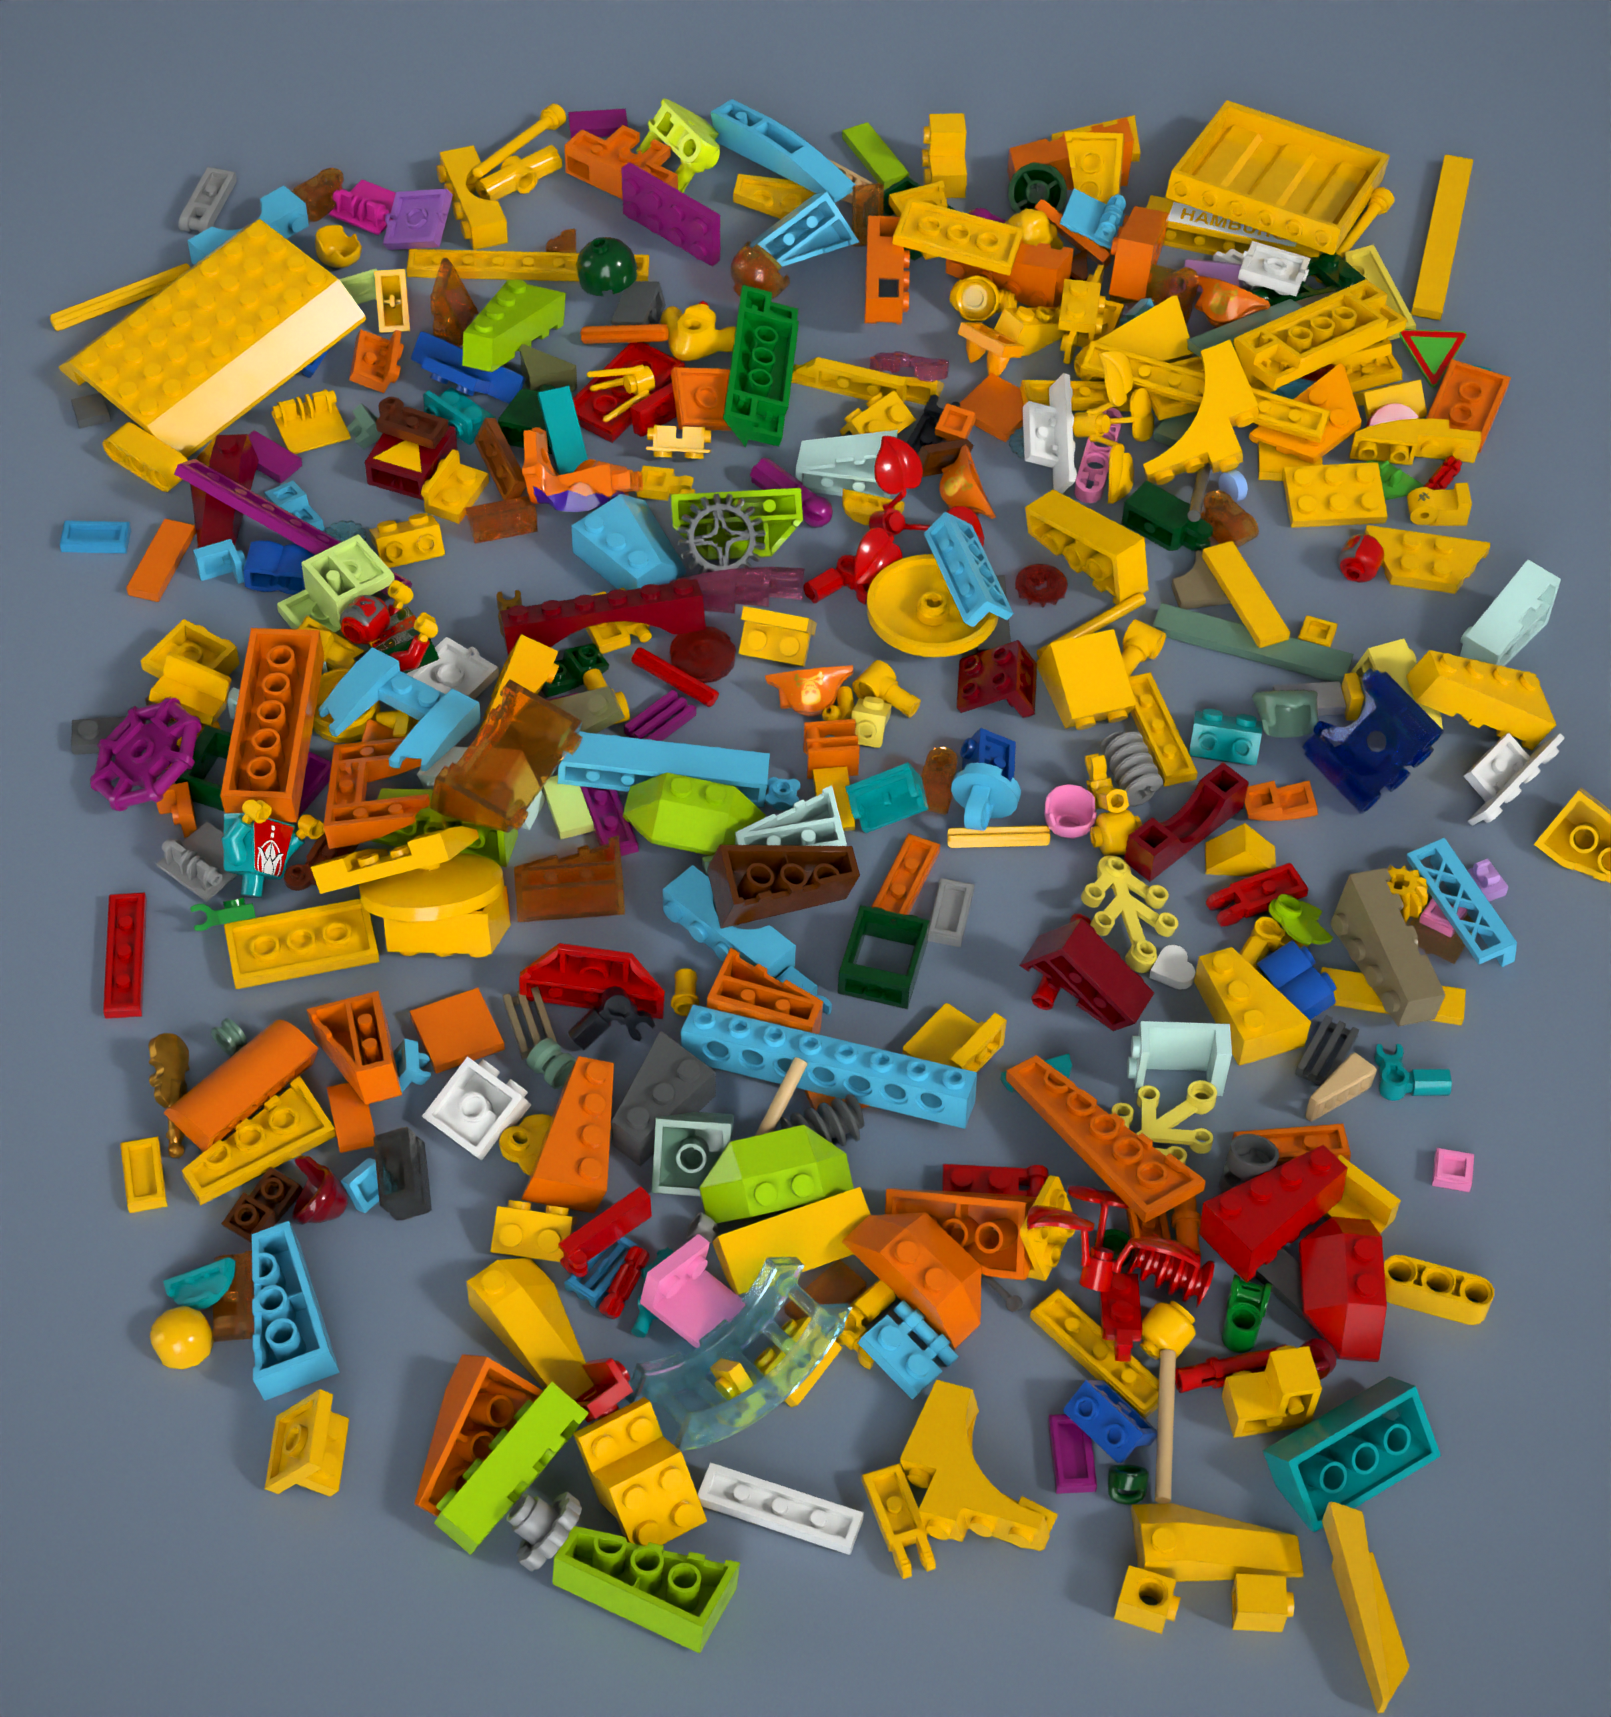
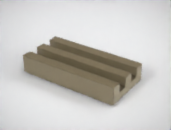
[503,986,557,1060]

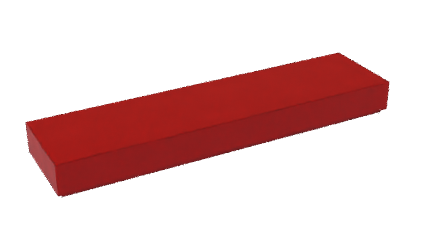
[103,892,147,1019]

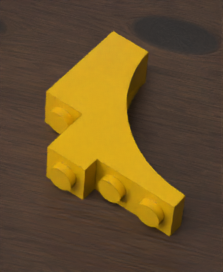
[1143,340,1259,485]
[900,1379,1050,1550]

